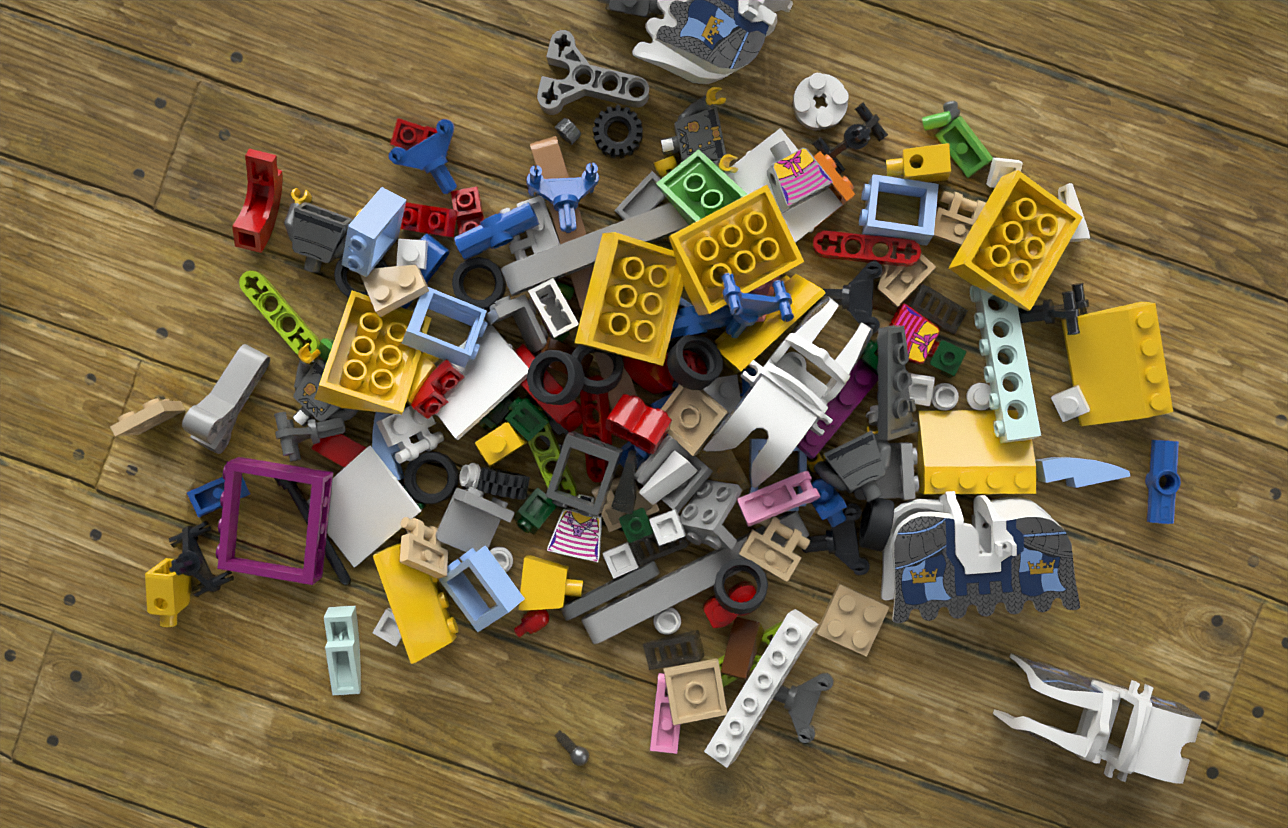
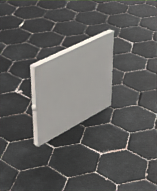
[724,128,843,243]
[435,324,529,440]
[307,446,421,567]

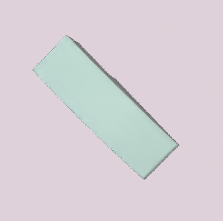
[324,606,361,695]

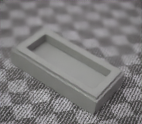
[614,171,666,220]

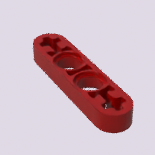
[813,231,921,267]
[580,375,612,482]

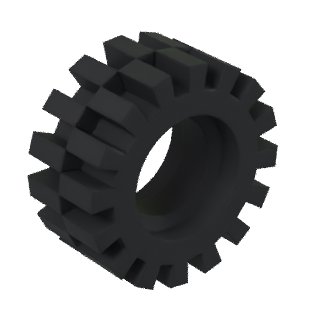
[593,105,643,159]
[477,467,530,500]

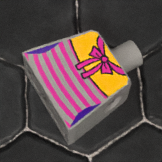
[767,141,833,213]

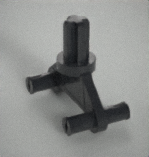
[812,102,888,175]
[822,261,883,334]
[1018,283,1089,335]
[802,503,870,575]
[169,521,234,597]

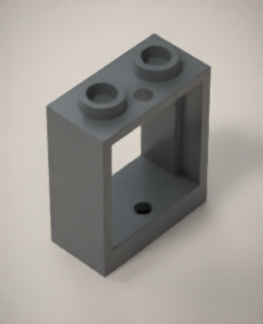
[545,431,624,517]

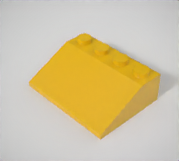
[948,170,1083,311]
[669,185,804,315]
[575,232,684,366]
[714,274,826,373]
[314,290,431,415]
[1061,302,1173,426]
[918,410,1036,494]
[373,542,458,664]

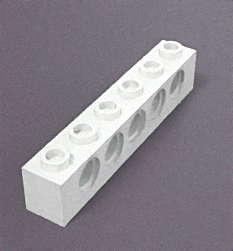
[704,609,819,768]

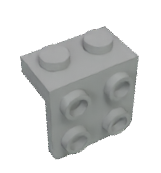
[484,294,548,354]
[634,436,713,513]
[854,442,919,500]
[679,480,742,550]
[435,486,515,552]

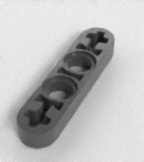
[559,560,660,621]

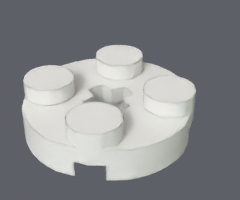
[793,73,848,130]

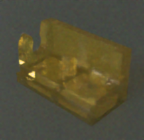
[698,448,751,491]

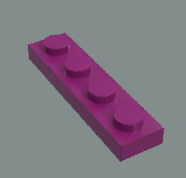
[796,360,878,459]

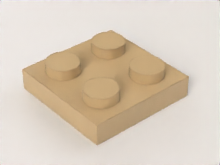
[661,384,729,456]
[110,398,186,437]
[816,583,889,657]
[663,658,727,725]

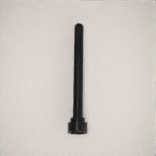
[274,478,351,586]

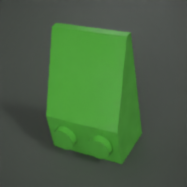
[656,149,747,225]

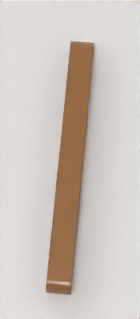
[530,136,637,410]

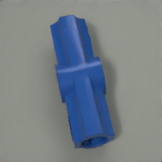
[454,202,540,260]
[670,304,734,339]
[1145,440,1181,524]

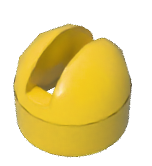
[654,155,677,177]

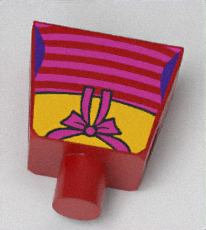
[876,303,940,365]

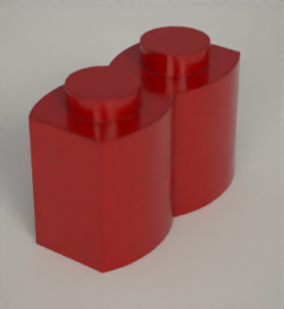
[605,394,672,454]
[703,581,758,628]

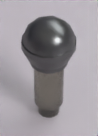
[554,730,589,766]

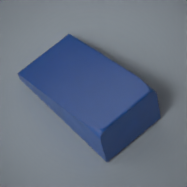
[187,477,250,518]

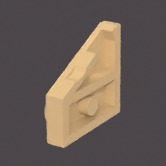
[877,245,936,308]
[360,265,429,317]

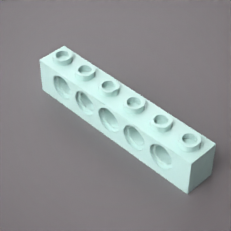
[970,285,1041,444]

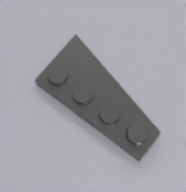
[877,325,919,440]

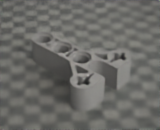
[537,30,649,115]
[182,344,270,454]

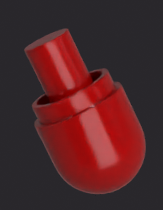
[514,609,550,637]

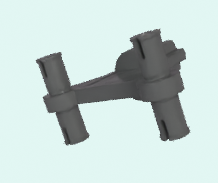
[274,412,346,462]
[773,673,834,743]

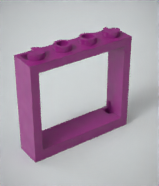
[216,457,333,585]

